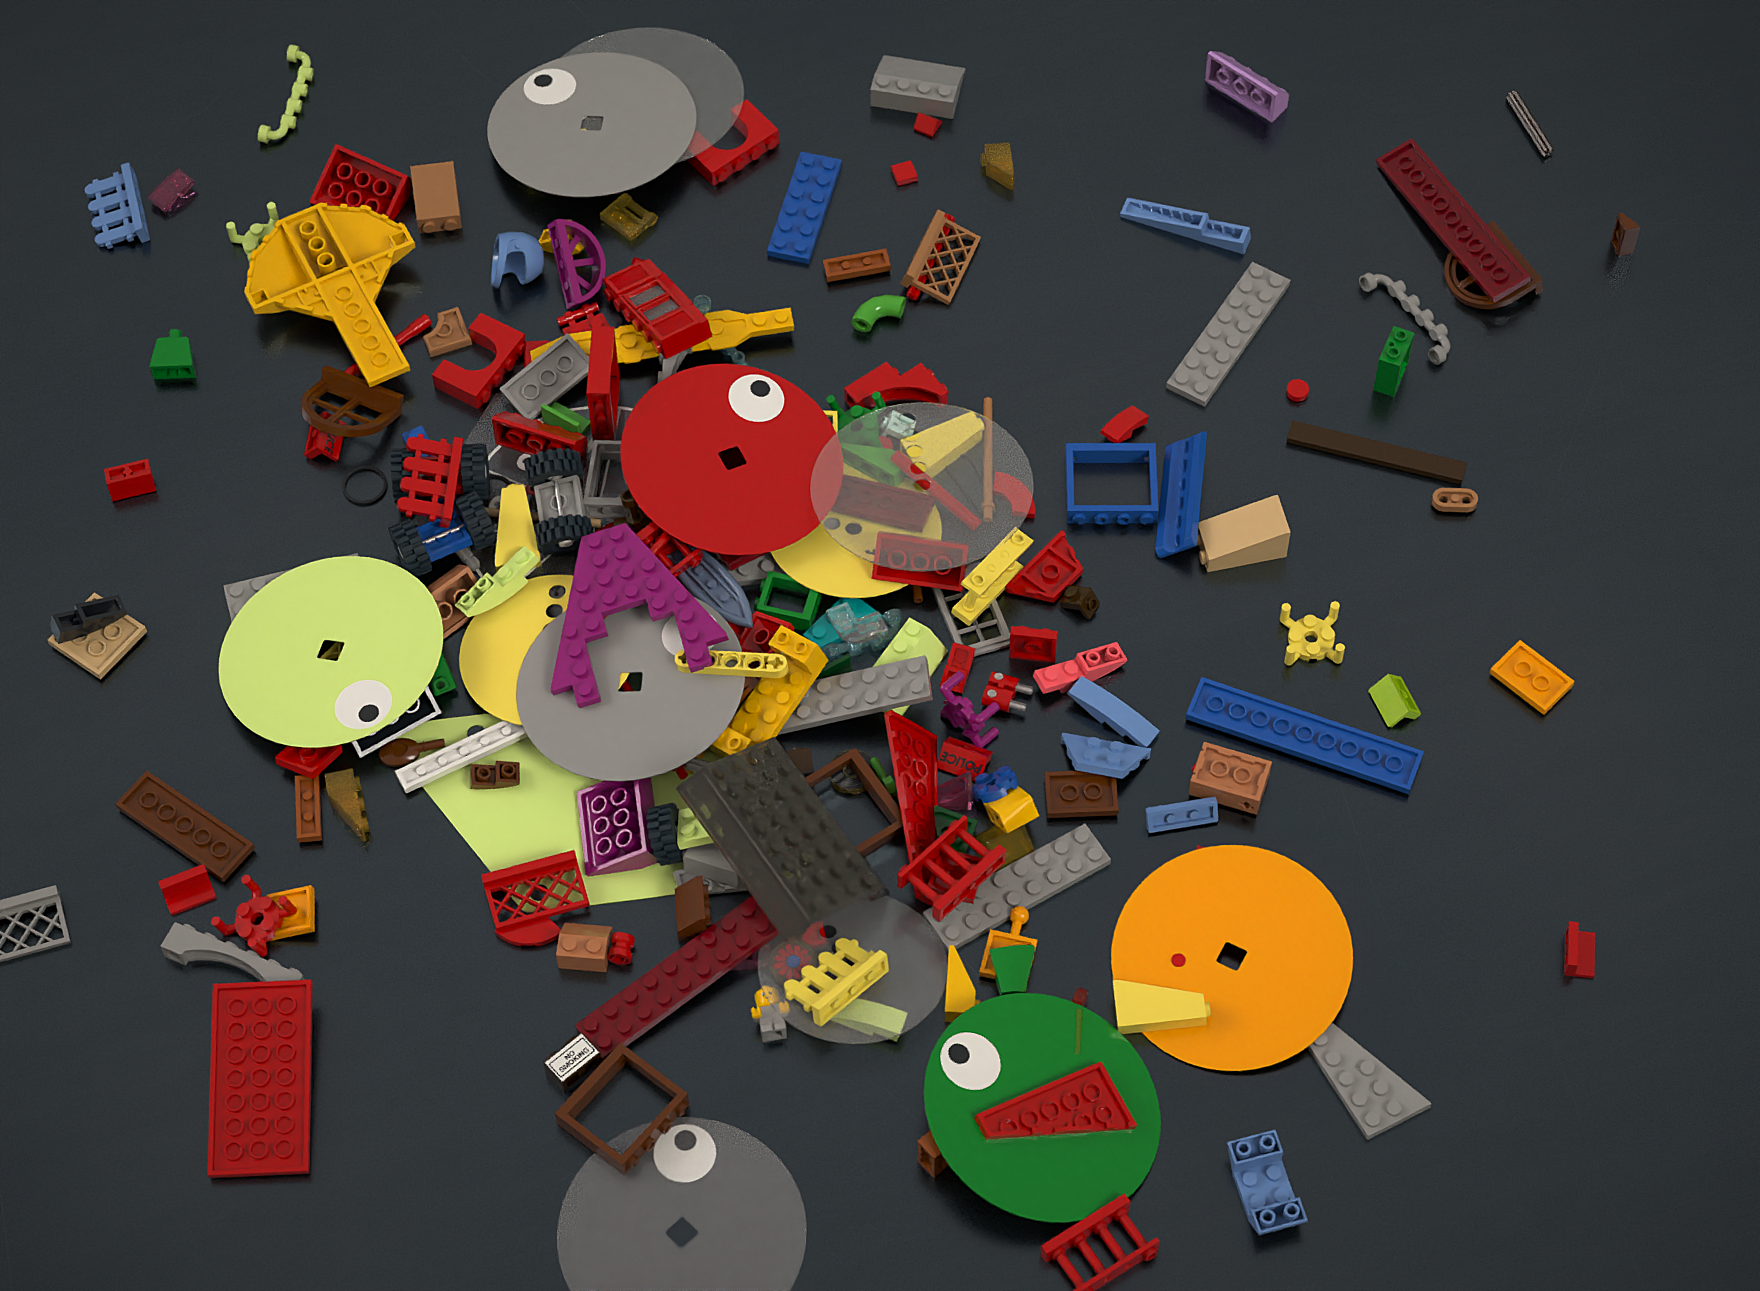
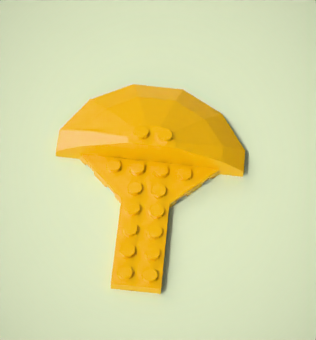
[244,203,415,387]

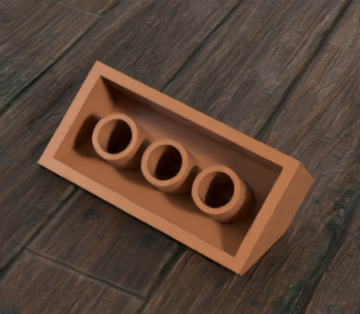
[426,564,477,639]

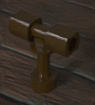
[614,489,652,530]

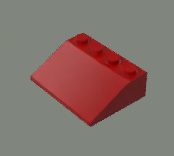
[309,144,413,221]

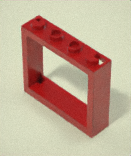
[586,326,620,442]

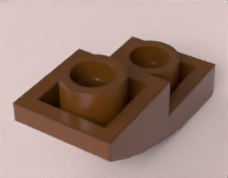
[470,761,520,789]

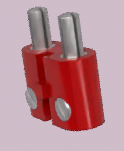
[981,671,1033,712]

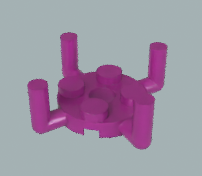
[940,671,1000,748]

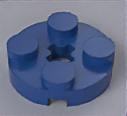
[971,765,1019,803]

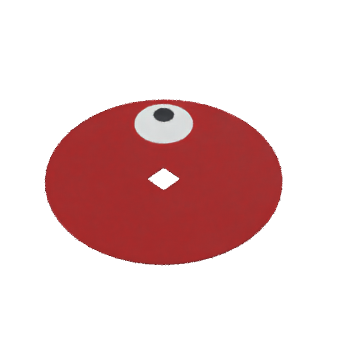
[620,364,843,556]

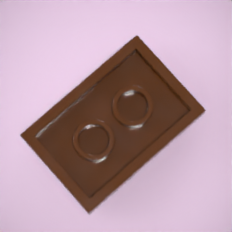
[1044,771,1119,818]

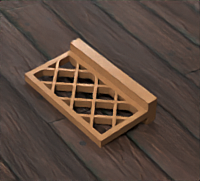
[900,209,981,305]

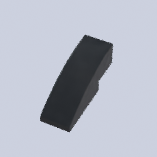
[50,595,127,644]

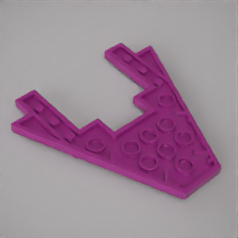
[550,523,729,708]

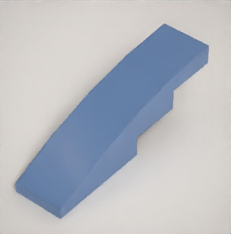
[1067,676,1159,748]

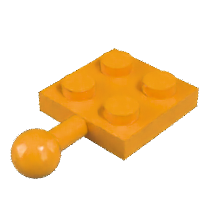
[979,906,1038,983]

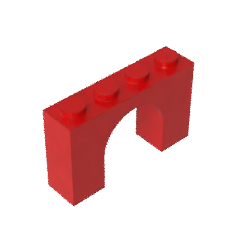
[682,99,779,186]
[432,313,526,409]

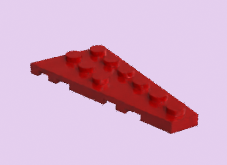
[974,1061,1137,1140]

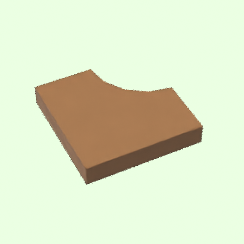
[423,307,472,357]

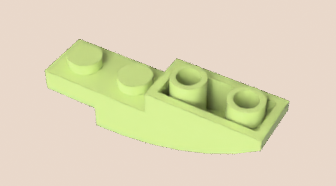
[455,546,540,617]

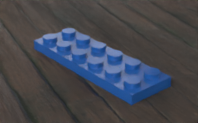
[767,152,842,264]

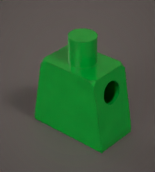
[150,329,196,379]

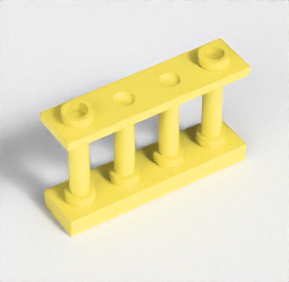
[951,527,1034,626]

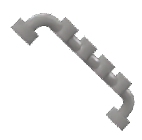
[1359,272,1450,365]

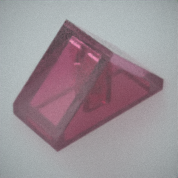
[937,771,972,810]

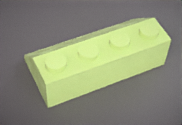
[873,618,948,715]

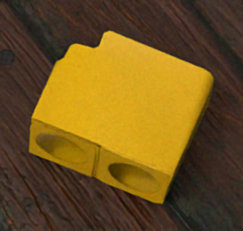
[984,786,1039,834]

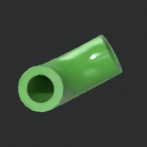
[851,295,906,332]

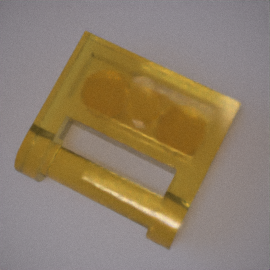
[600,193,658,241]

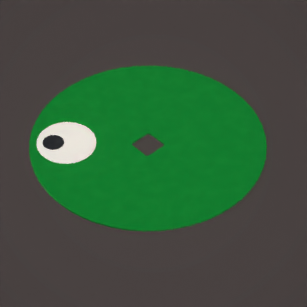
[924,993,1161,1222]

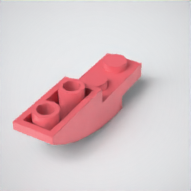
[1033,642,1127,694]

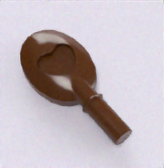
[379,738,446,767]

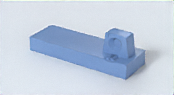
[1145,797,1218,833]

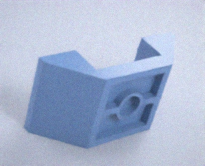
[1227,1130,1308,1235]

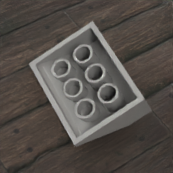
[870,55,965,119]

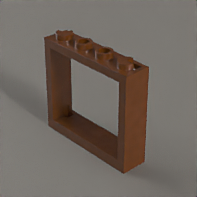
[783,748,904,873]
[555,1043,689,1175]

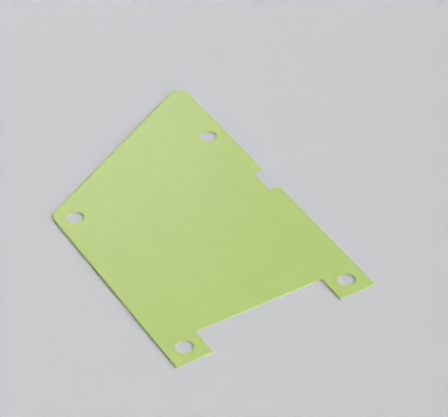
[396,701,800,913]

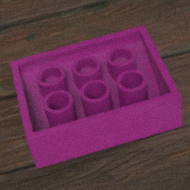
[577,778,658,877]

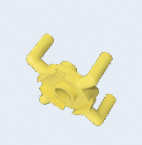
[1280,601,1345,666]

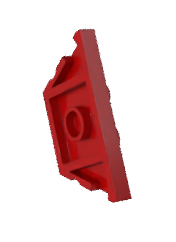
[1005,530,1083,603]

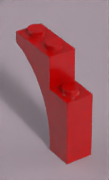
[844,362,949,409]

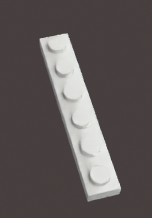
[395,721,528,793]

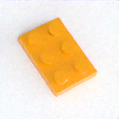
[1490,640,1575,715]

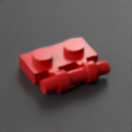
[556,302,610,335]

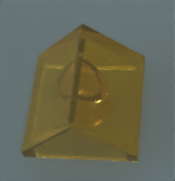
[973,825,1035,874]

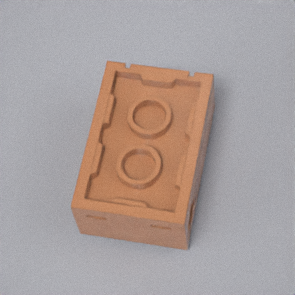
[1188,742,1272,815]

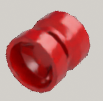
[607,932,635,965]

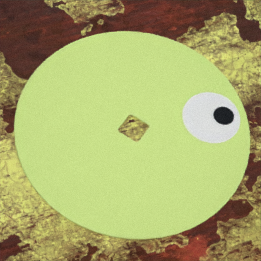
[219,556,443,748]

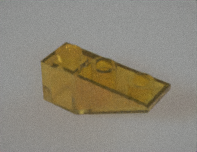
[324,769,369,841]

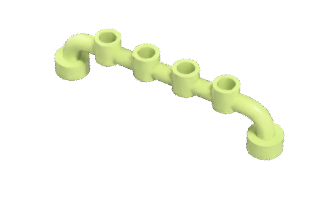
[258,44,313,143]

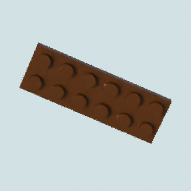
[115,771,255,882]

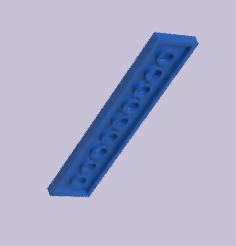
[1185,677,1424,794]

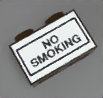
[543,1032,602,1093]

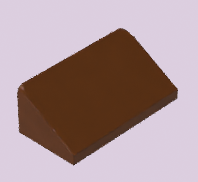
[1611,212,1640,256]

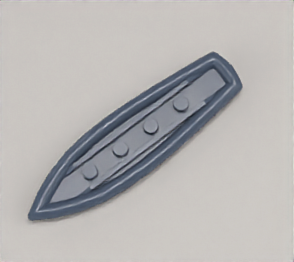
[667,544,753,628]

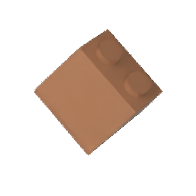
[556,923,613,972]

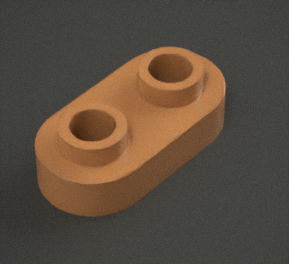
[1432,488,1478,512]

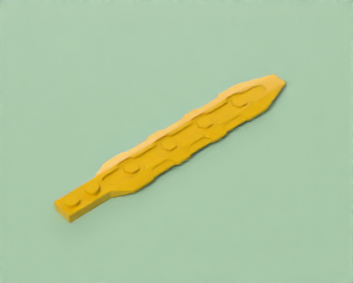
[530,308,794,364]

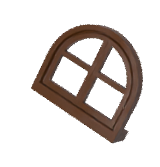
[1444,221,1543,309]
[300,365,404,437]

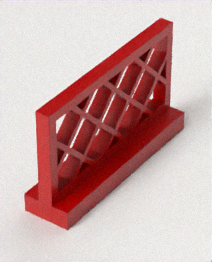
[481,850,590,931]

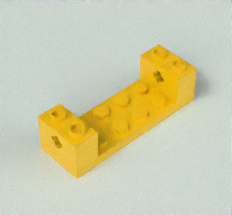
[709,625,829,773]

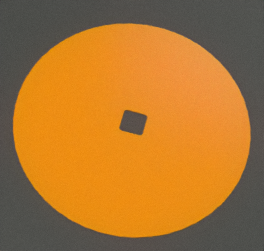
[1111,845,1353,1071]

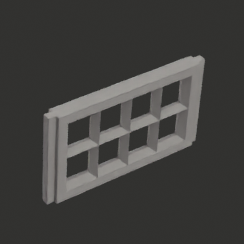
[931,562,1010,657]

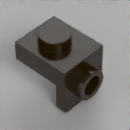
[1059,585,1100,619]

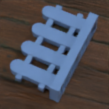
[85,162,150,249]

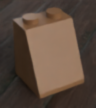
[410,161,462,233]

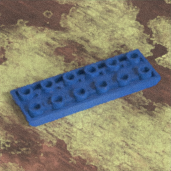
[1155,431,1207,558]

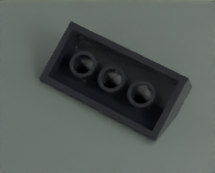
[349,686,442,758]

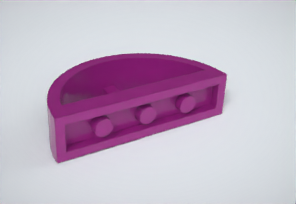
[547,219,606,309]

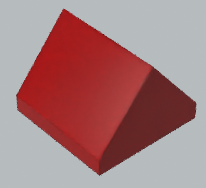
[914,112,942,137]

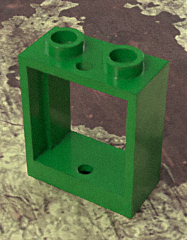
[1373,326,1415,397]
[754,571,822,631]

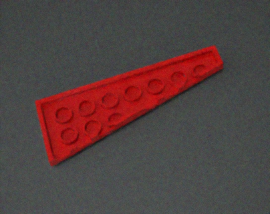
[885,710,938,906]

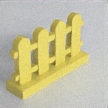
[784,938,889,1027]

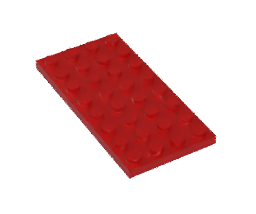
[207,979,313,1178]

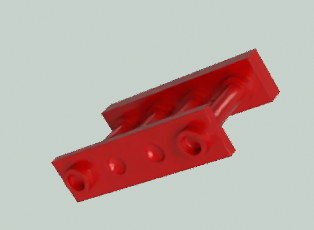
[636,521,703,578]
[897,815,1006,922]
[1040,1193,1160,1291]

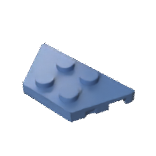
[1061,732,1151,779]

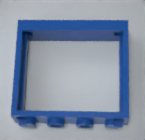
[1065,443,1158,525]

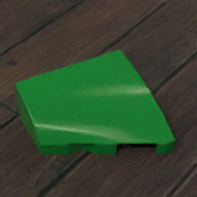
[989,945,1035,996]

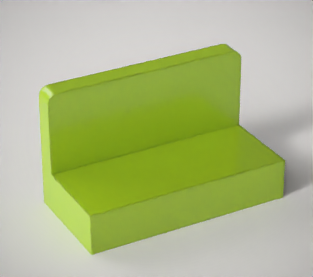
[1369,674,1421,727]

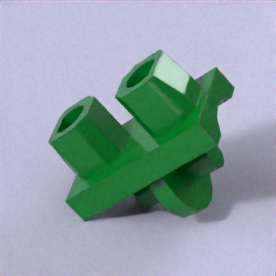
[429,653,457,696]

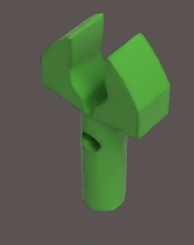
[870,757,897,797]

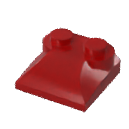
[738,611,794,667]

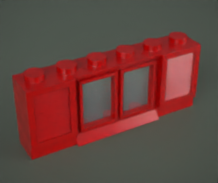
[603,259,712,359]

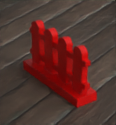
[397,434,463,528]

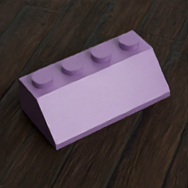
[1205,51,1289,122]

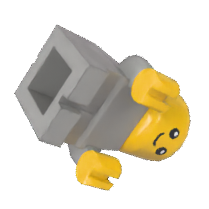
[751,986,790,1042]

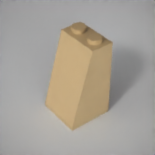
[1197,495,1291,572]

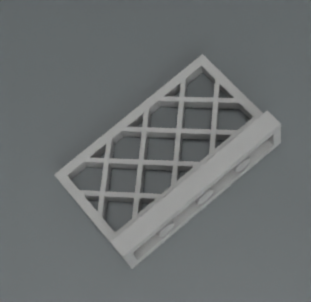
[0,885,71,962]

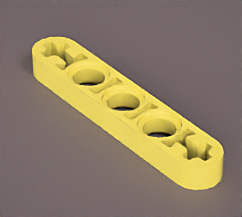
[675,649,789,678]

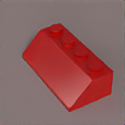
[492,411,588,463]
[871,531,970,592]

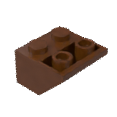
[675,875,711,943]

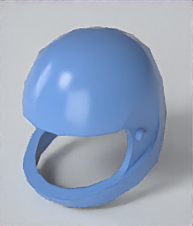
[491,232,544,289]

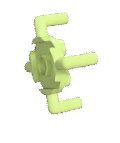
[226,202,279,265]

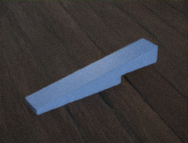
[1120,198,1251,254]

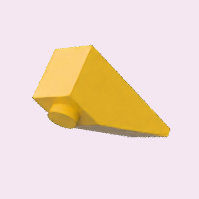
[945,945,980,1022]

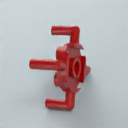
[211,875,297,957]

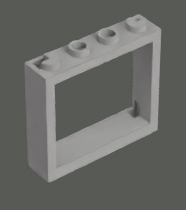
[583,440,646,519]

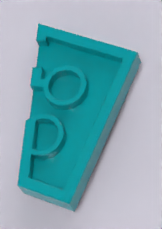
[803,597,883,651]

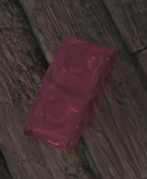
[148,168,195,212]

